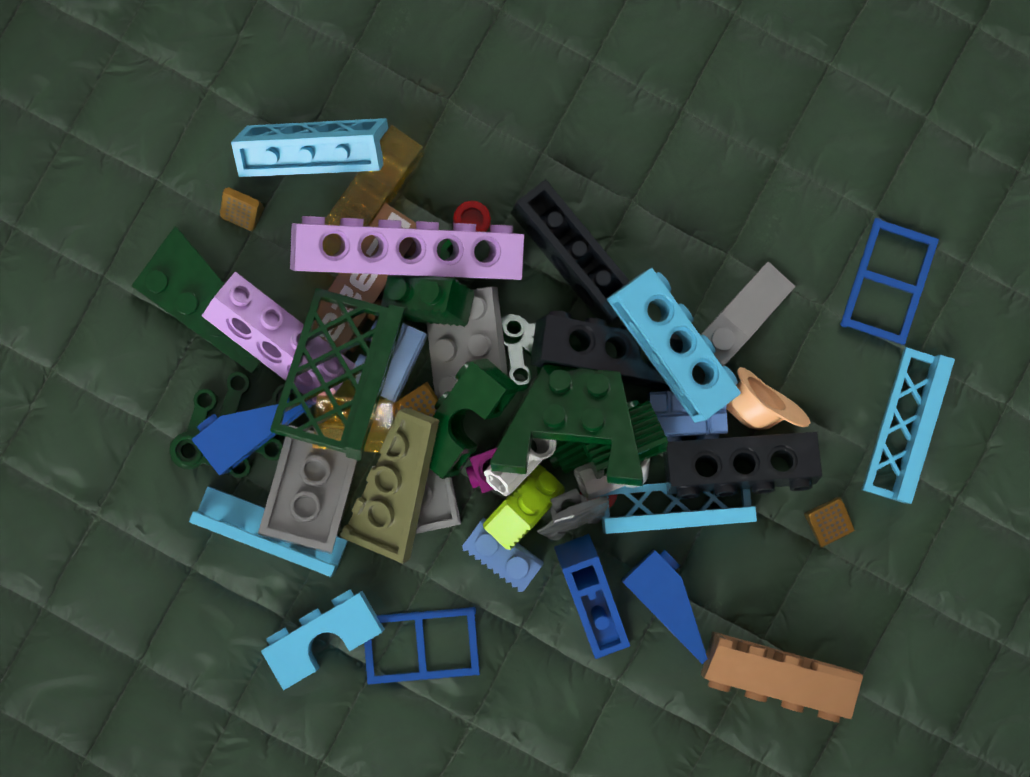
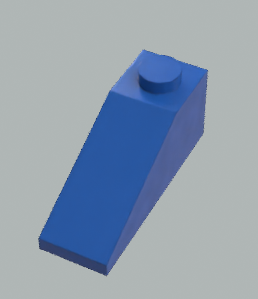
[191,398,315,475]
[554,534,630,659]
[621,549,708,664]

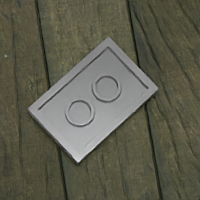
[426,287,508,399]
[258,425,358,554]

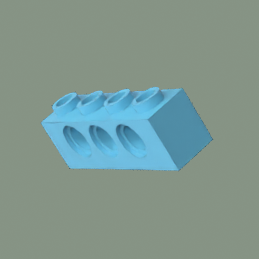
[607,268,741,423]

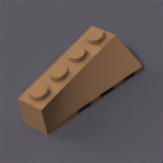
[701,631,863,723]

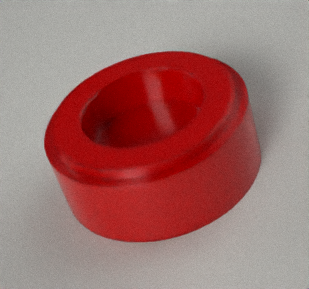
[453,201,491,232]

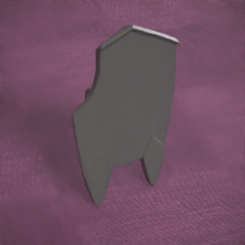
[537,488,609,540]

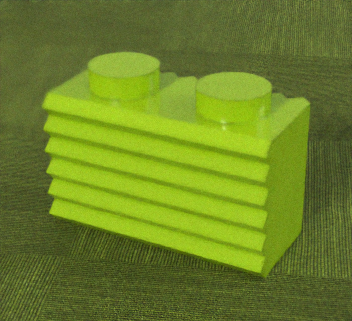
[483,465,565,550]

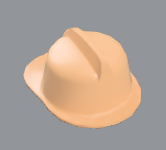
[726,367,811,430]

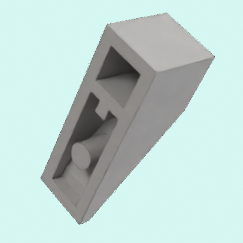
[700,262,796,366]

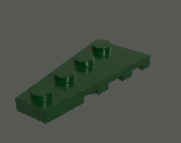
[132,226,262,374]

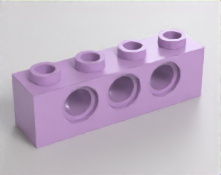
[202,272,356,408]

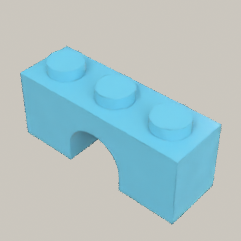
[261,589,385,690]

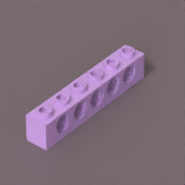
[290,216,524,280]

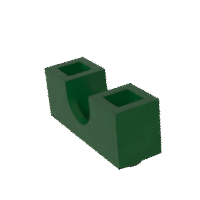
[429,359,520,479]

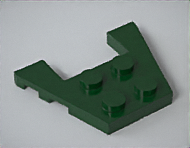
[490,365,643,486]

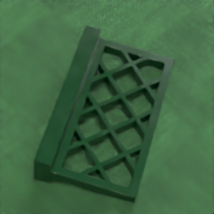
[270,288,405,461]

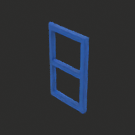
[840,218,939,345]
[364,607,480,684]

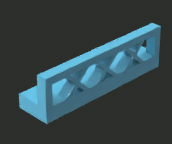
[231,118,389,177]
[861,347,955,504]
[600,483,757,534]
[189,486,348,577]

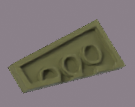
[339,407,439,564]

